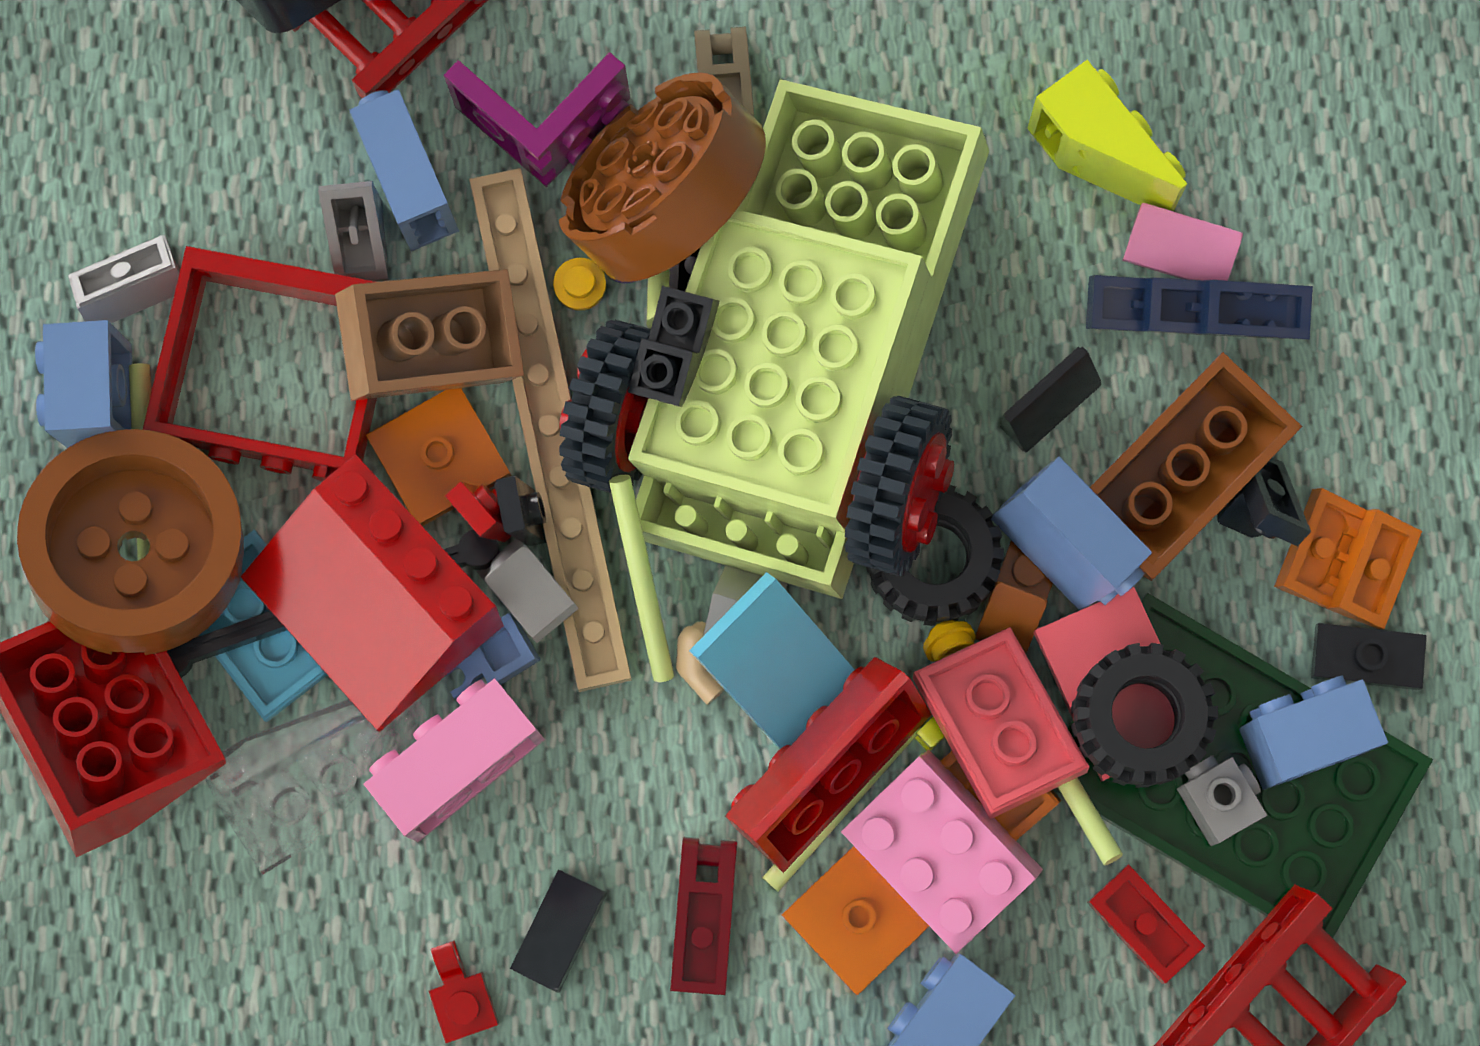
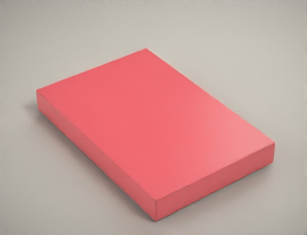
[1033,587,1174,782]
[913,627,1089,819]

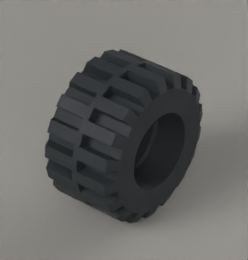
[866,485,1004,626]
[1071,643,1218,788]

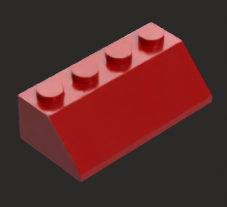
[725,657,932,873]

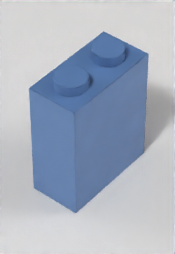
[349,89,459,252]
[991,456,1152,611]

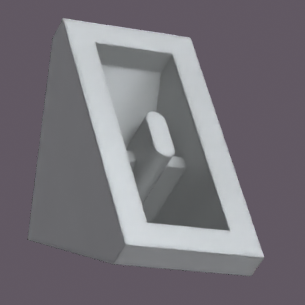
[318,181,388,280]

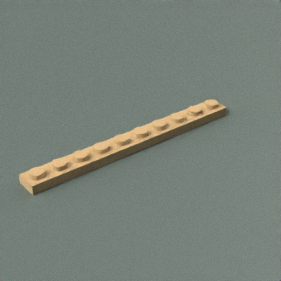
[469,168,632,692]

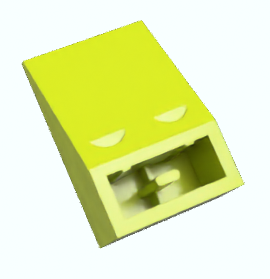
[1027,59,1187,212]

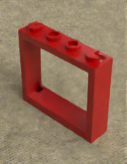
[142,246,377,481]

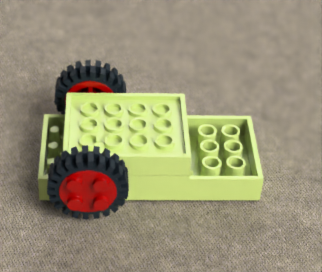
[559,79,990,599]

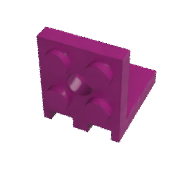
[444,52,631,188]

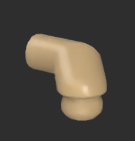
[676,622,725,705]

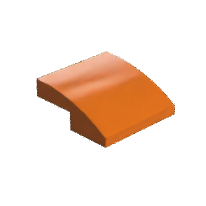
[1274,488,1422,629]

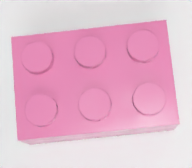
[363,678,545,842]
[841,750,1043,954]

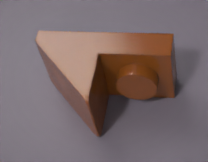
[975,540,1053,654]

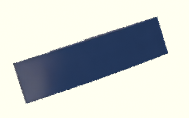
[1086,275,1313,340]

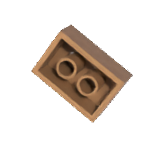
[335,269,524,401]

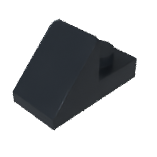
[1217,457,1311,547]

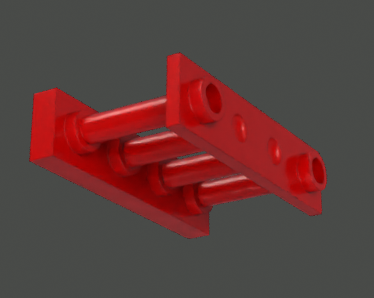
[293,0,488,98]
[1154,884,1407,1046]

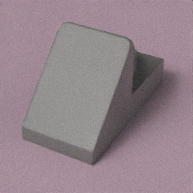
[476,539,579,643]

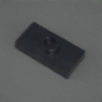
[495,476,547,546]
[1311,623,1427,690]

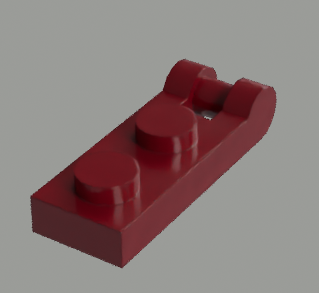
[670,837,737,995]

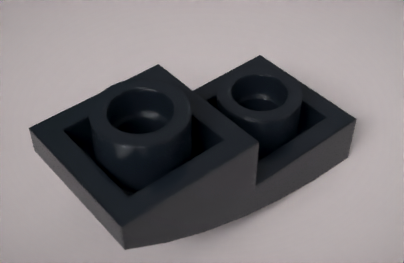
[628,286,720,407]

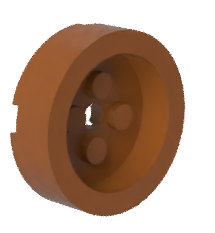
[559,72,766,282]
[17,429,244,655]

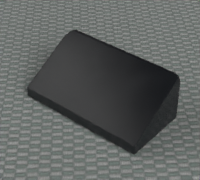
[1000,346,1102,453]
[510,869,607,993]

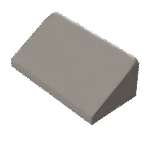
[68,234,180,323]

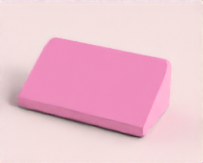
[1122,203,1243,281]

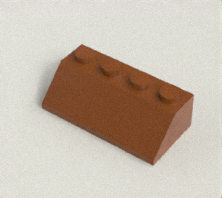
[1090,352,1303,581]

